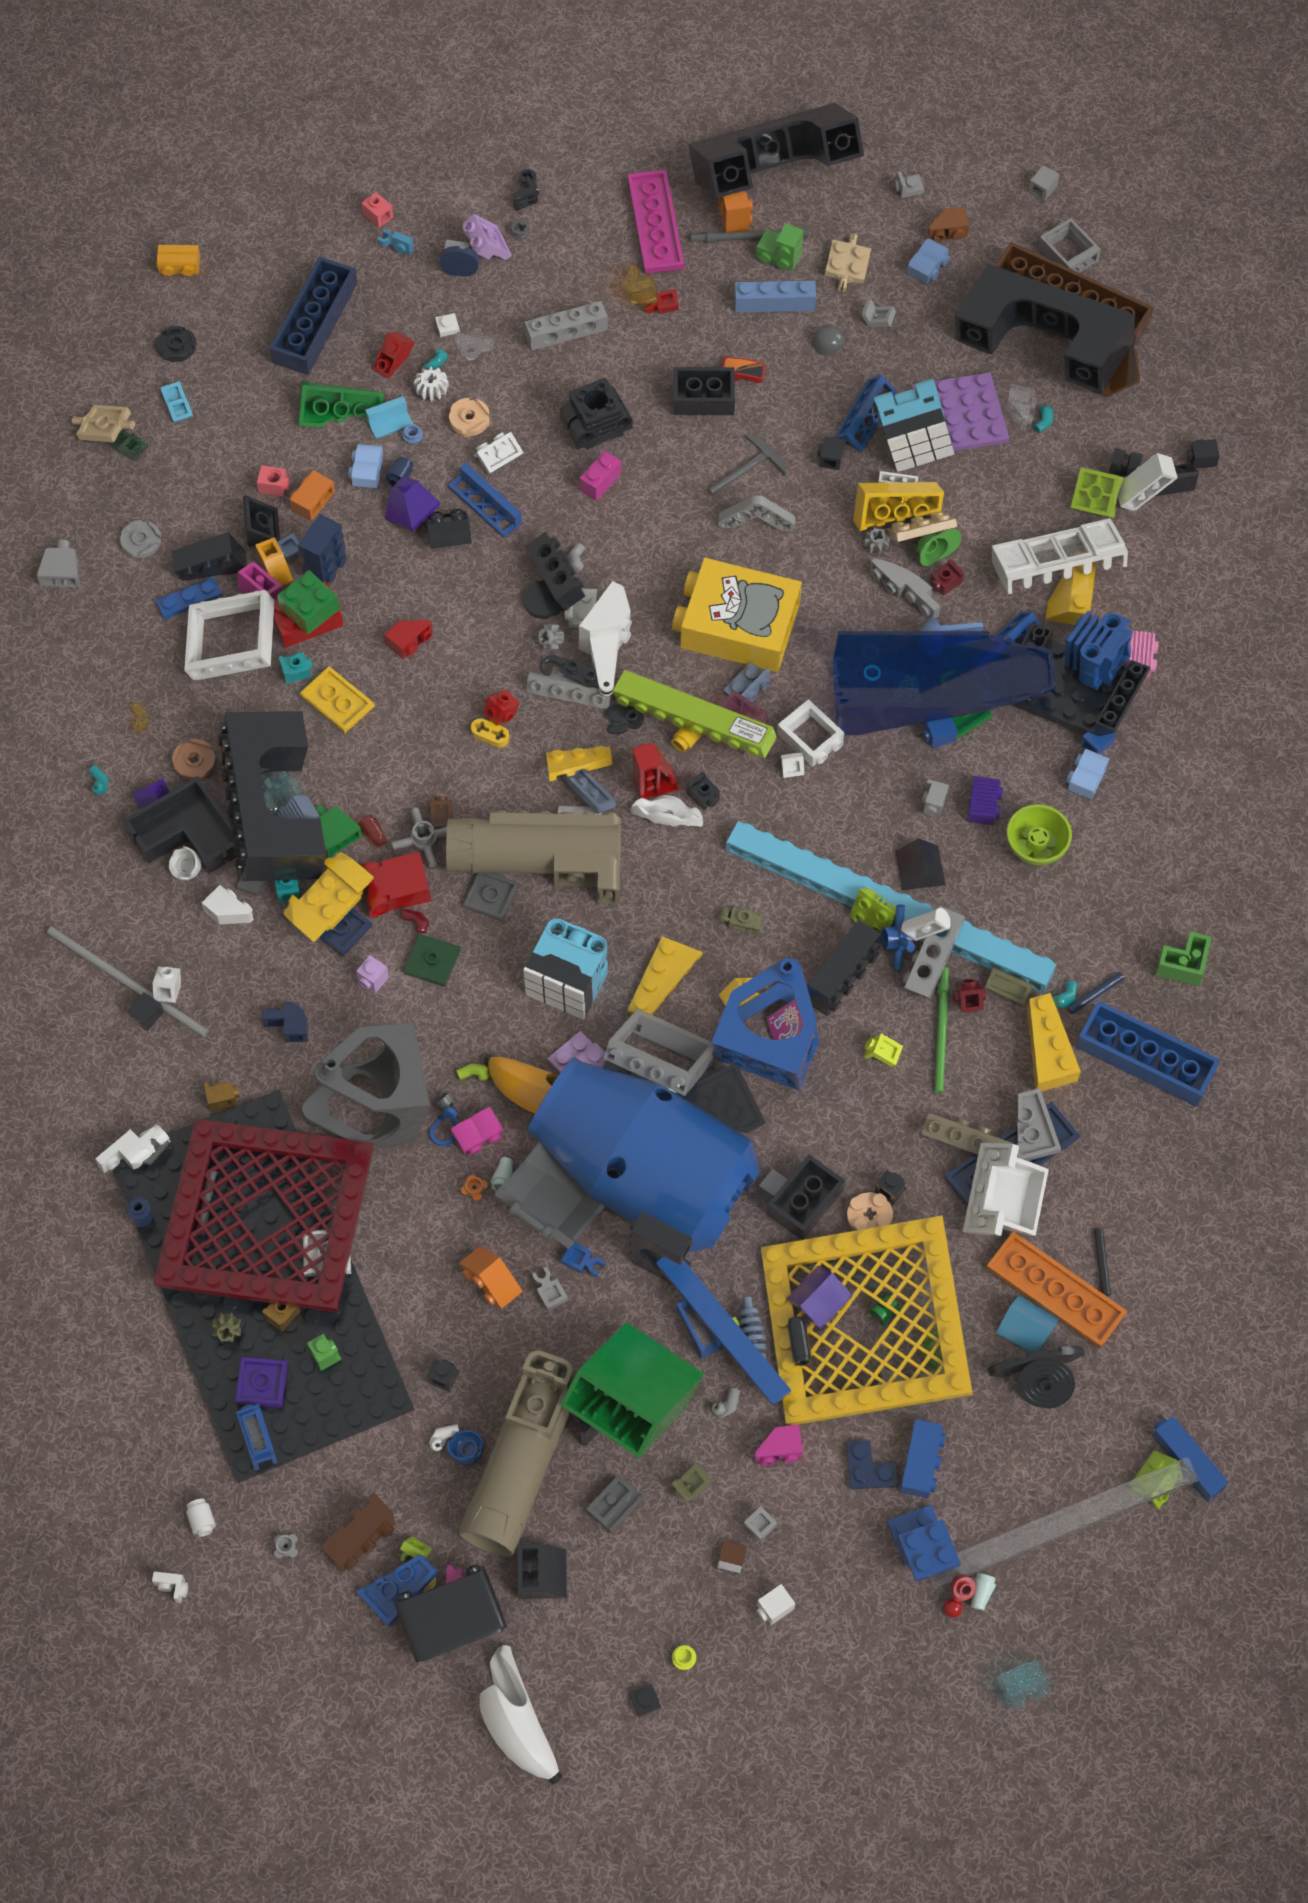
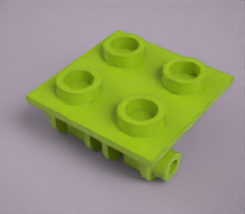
[849,887,896,939]

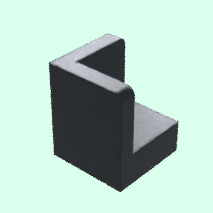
[128,992,164,1032]

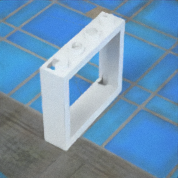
[184,590,274,680]

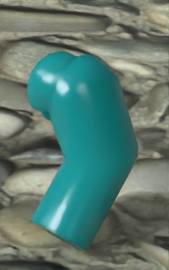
[1033,405,1054,433]
[89,765,109,795]

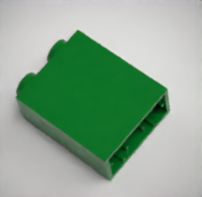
[561,1322,704,1459]

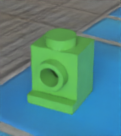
[307,1334,341,1371]

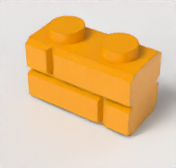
[157,245,200,276]

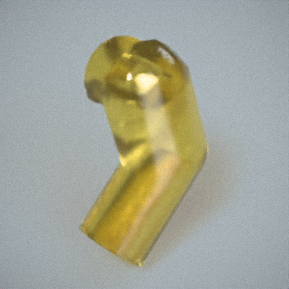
[131,702,150,732]

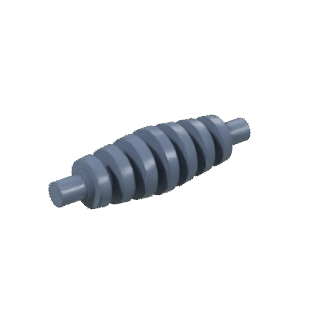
[740,1297,766,1359]

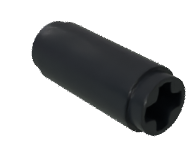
[787,1316,811,1366]

